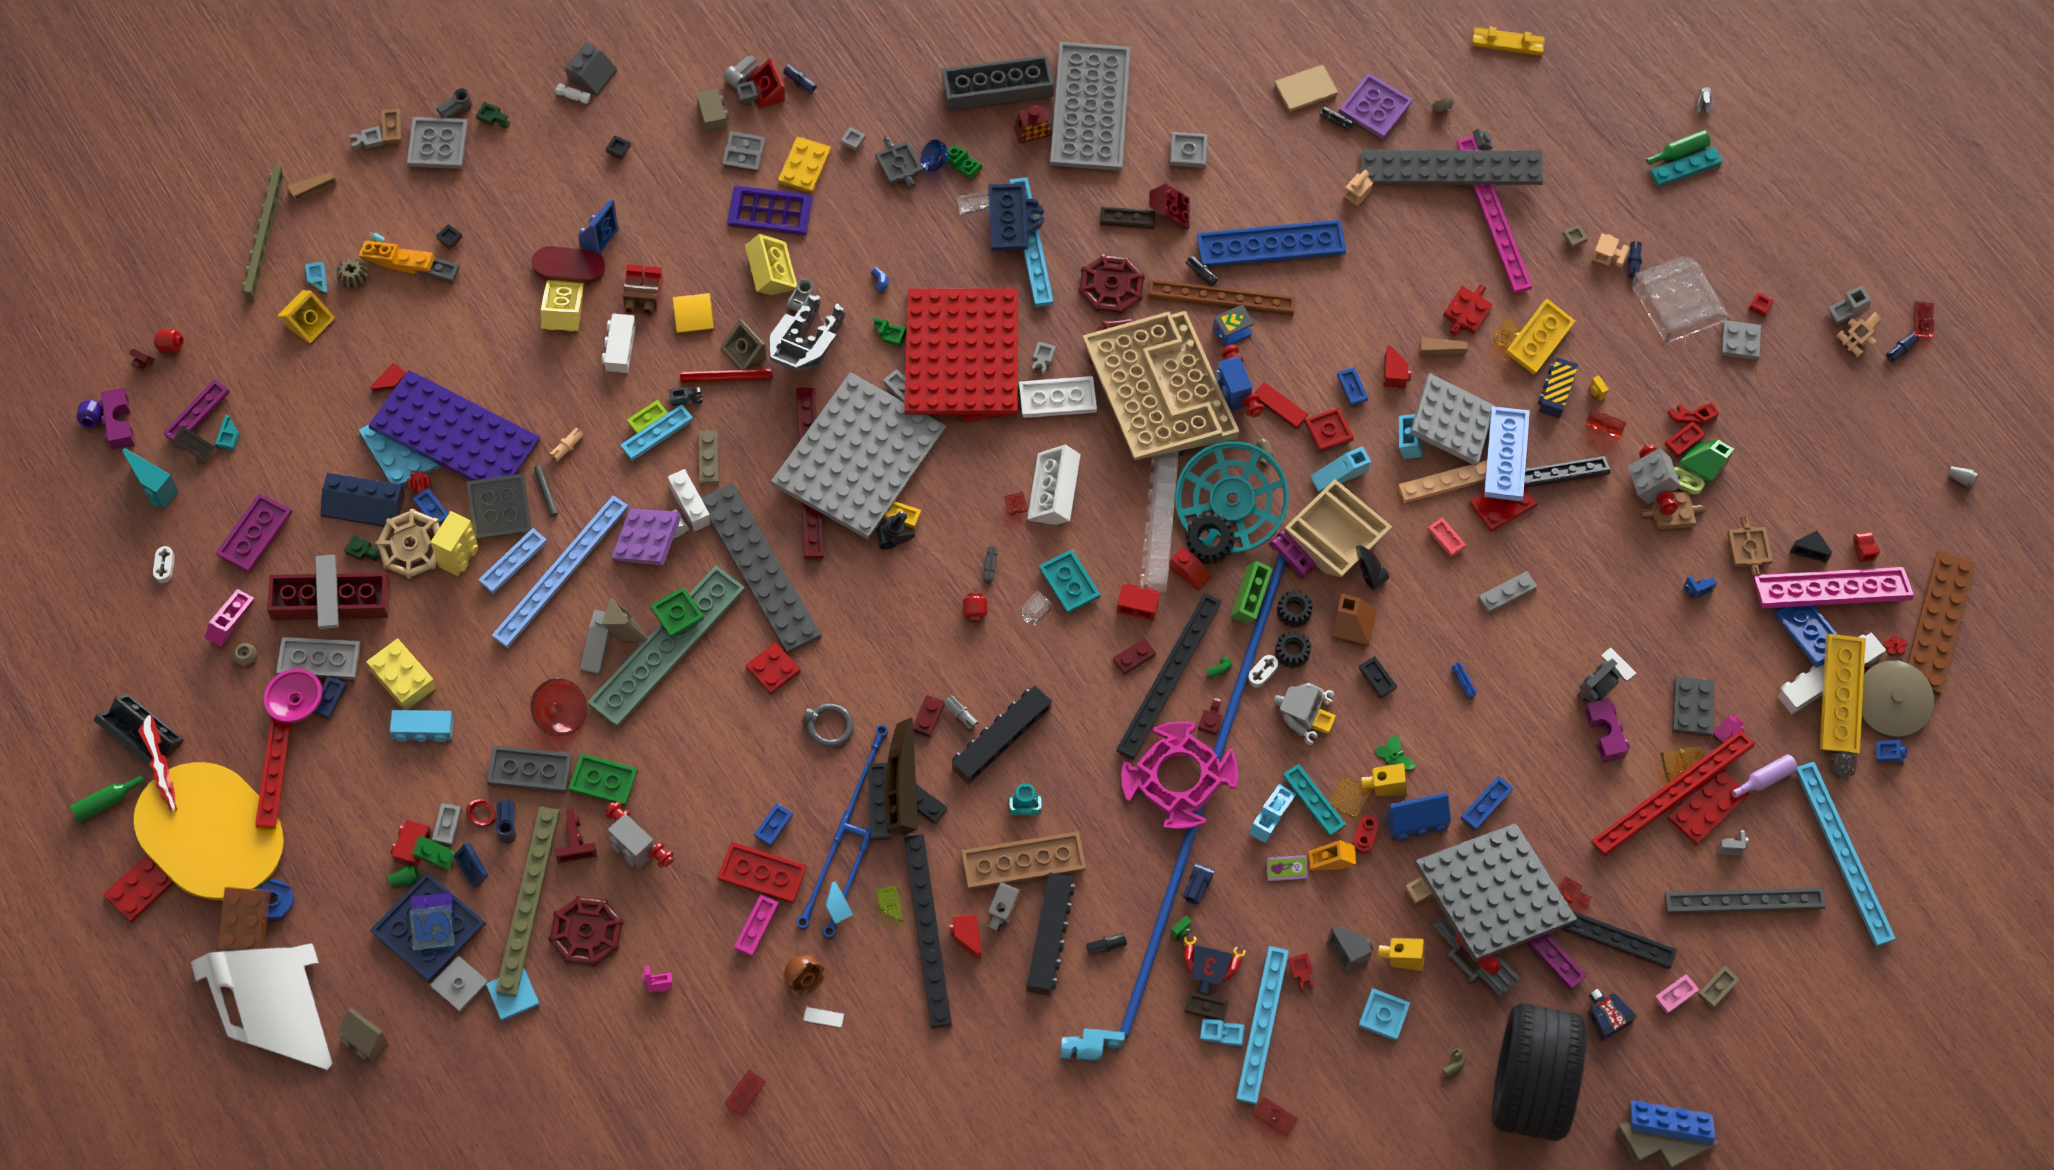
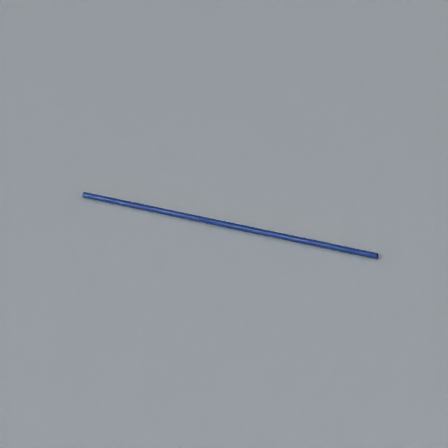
[1120,554,1286,1038]

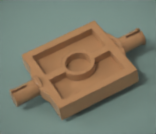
[1640,491,1705,530]
[1727,516,1773,577]

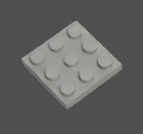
[407,117,468,169]

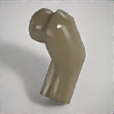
[1256,439,1273,466]

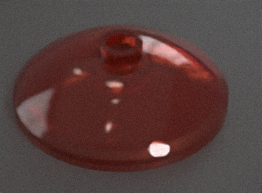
[530,678,587,737]

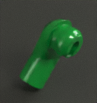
[1206,657,1232,679]

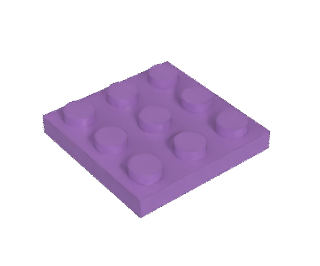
[1338,73,1413,139]
[611,508,682,565]

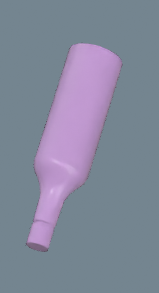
[1732,754,1798,798]

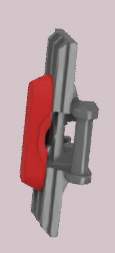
[1433,915,1521,997]

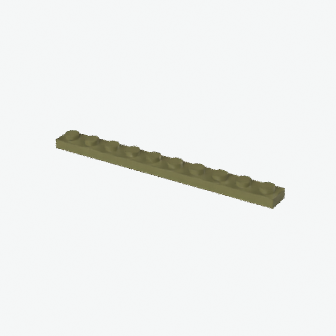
[496,807,560,997]

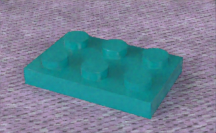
[1039,549,1101,614]

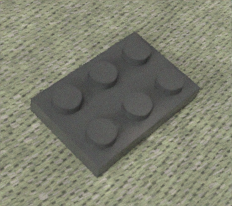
[1672,676,1715,737]

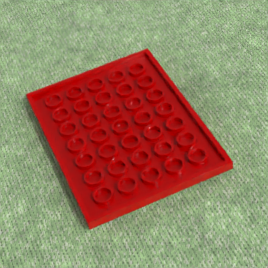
[904,288,1018,415]

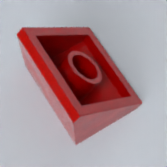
[747,58,785,108]

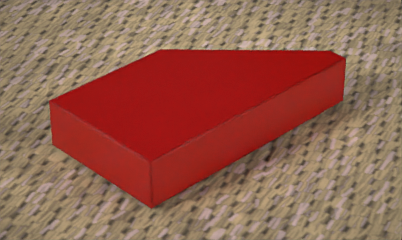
[370,363,407,392]

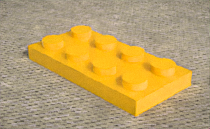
[1505,298,1575,375]

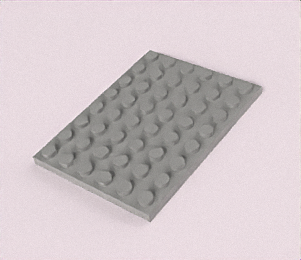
[771,372,946,539]

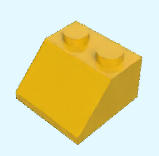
[277,290,335,343]

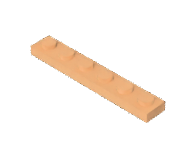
[1398,460,1487,503]

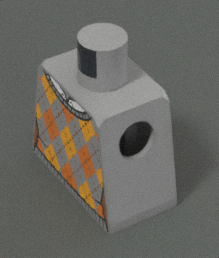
[988,882,1021,932]

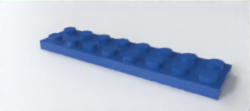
[1197,220,1346,267]

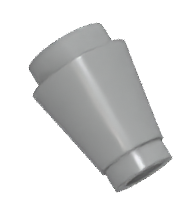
[1948,466,1978,487]

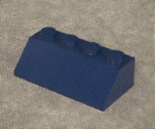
[320,473,405,527]

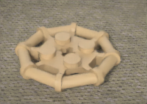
[375,509,440,579]

